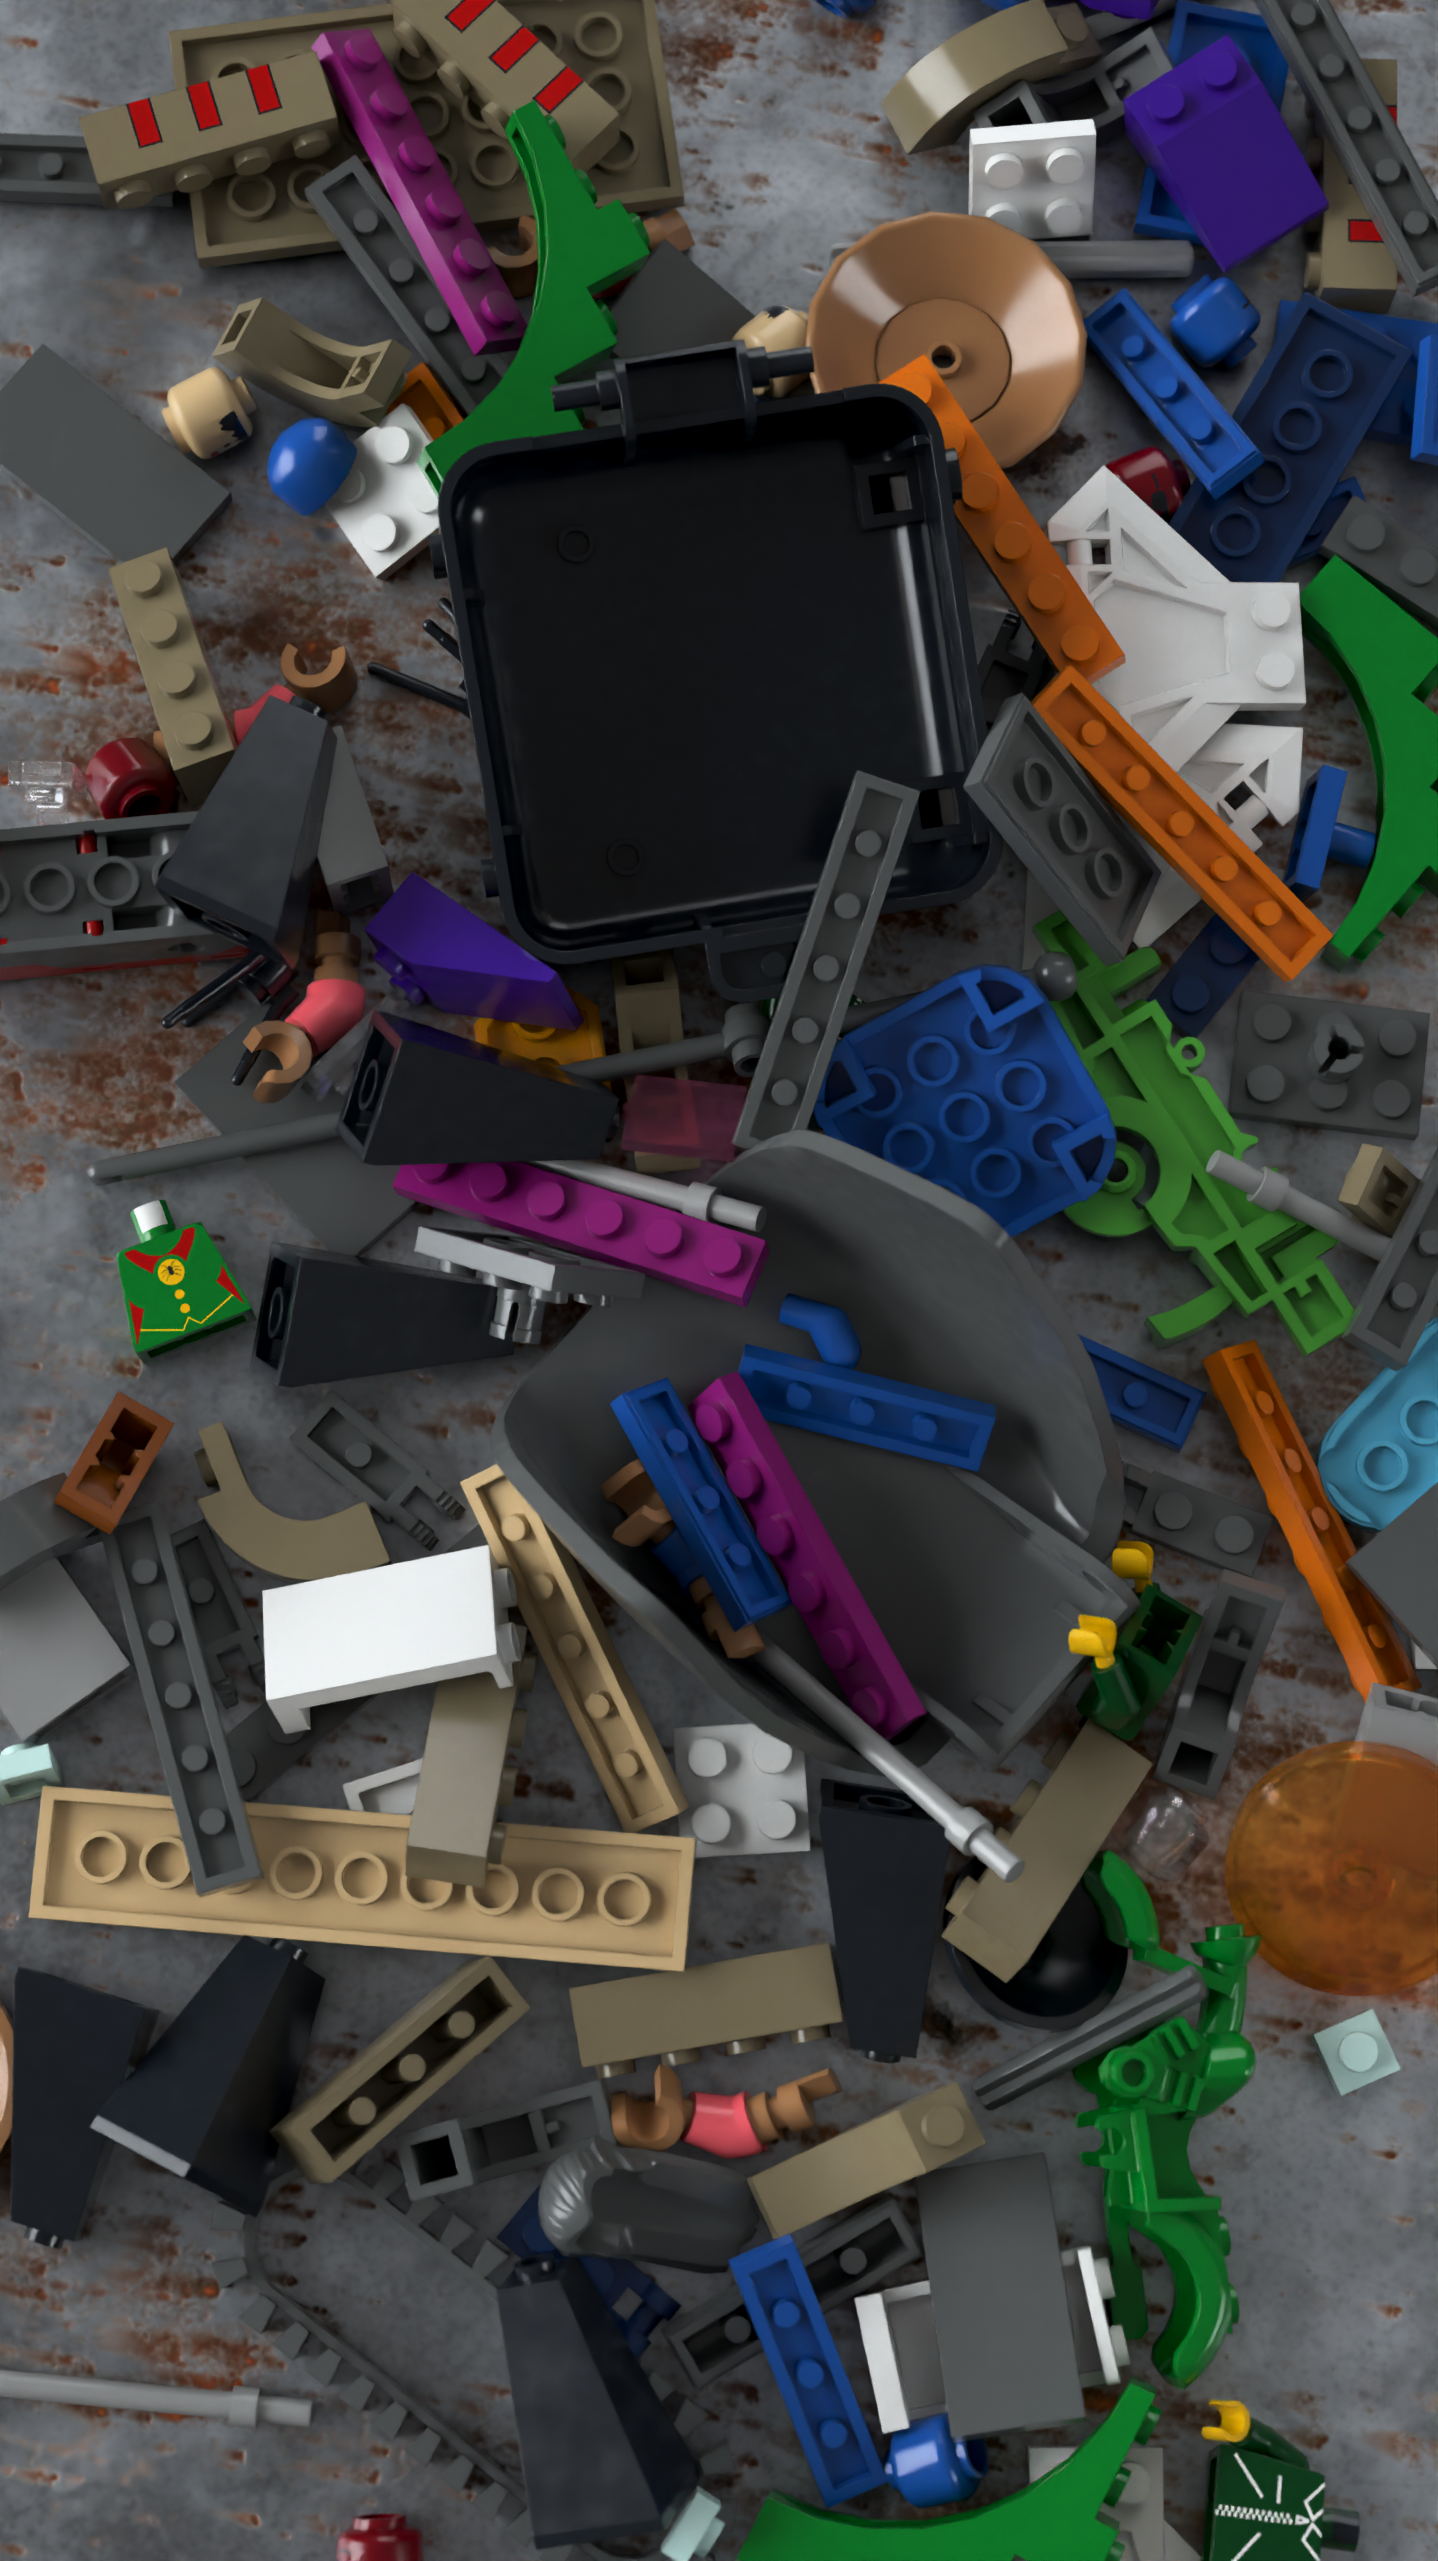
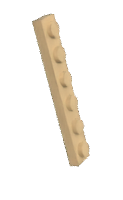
[460,1464,690,1833]

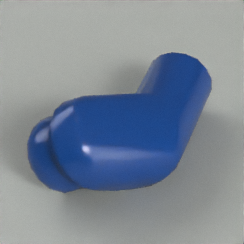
[779,1293,862,1370]

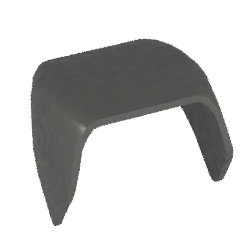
[491,1129,1141,1777]

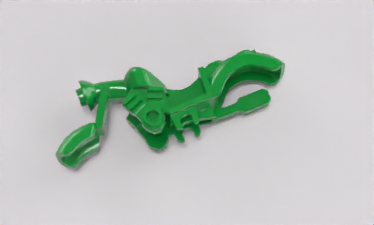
[1072,1850,1262,2389]

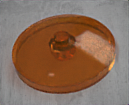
[1225,1741,1438,1996]

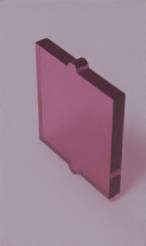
[621,1075,747,1162]

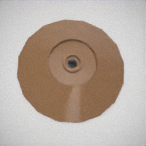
[805,211,1087,469]

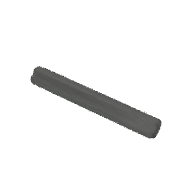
[973,1965,1209,2111]

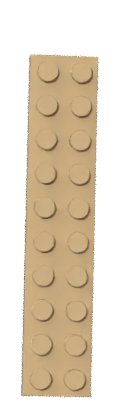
[28,1786,696,1972]

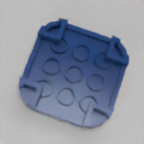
[813,964,1117,1238]

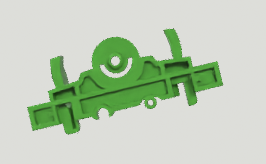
[1032,910,1355,1358]

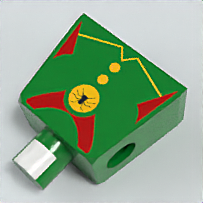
[116,1200,257,1364]

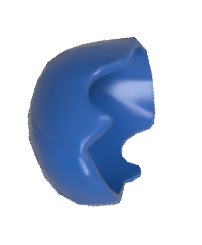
[267,418,357,516]

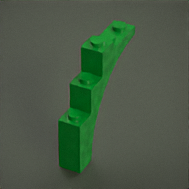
[417,100,650,498]
[1300,555,1438,973]
[736,2375,1162,2561]

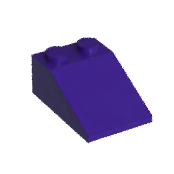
[1123,34,1329,274]
[364,871,584,1031]

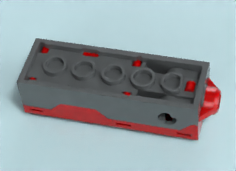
[0,811,251,981]

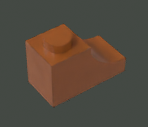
[53,1391,175,1535]

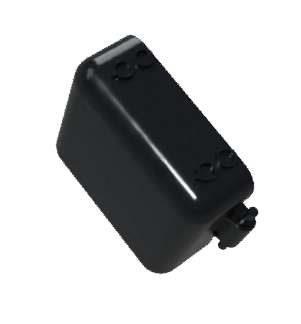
[428,339,1003,1003]

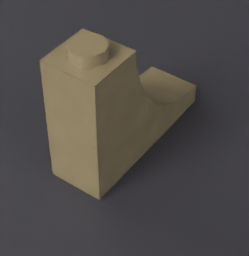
[746,2081,986,2240]

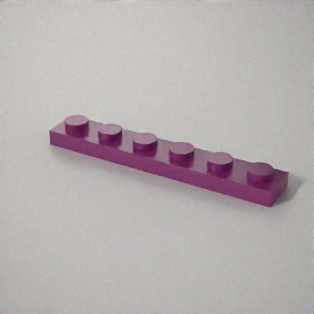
[311,29,527,356]
[392,1162,770,1307]
[687,1371,926,1741]

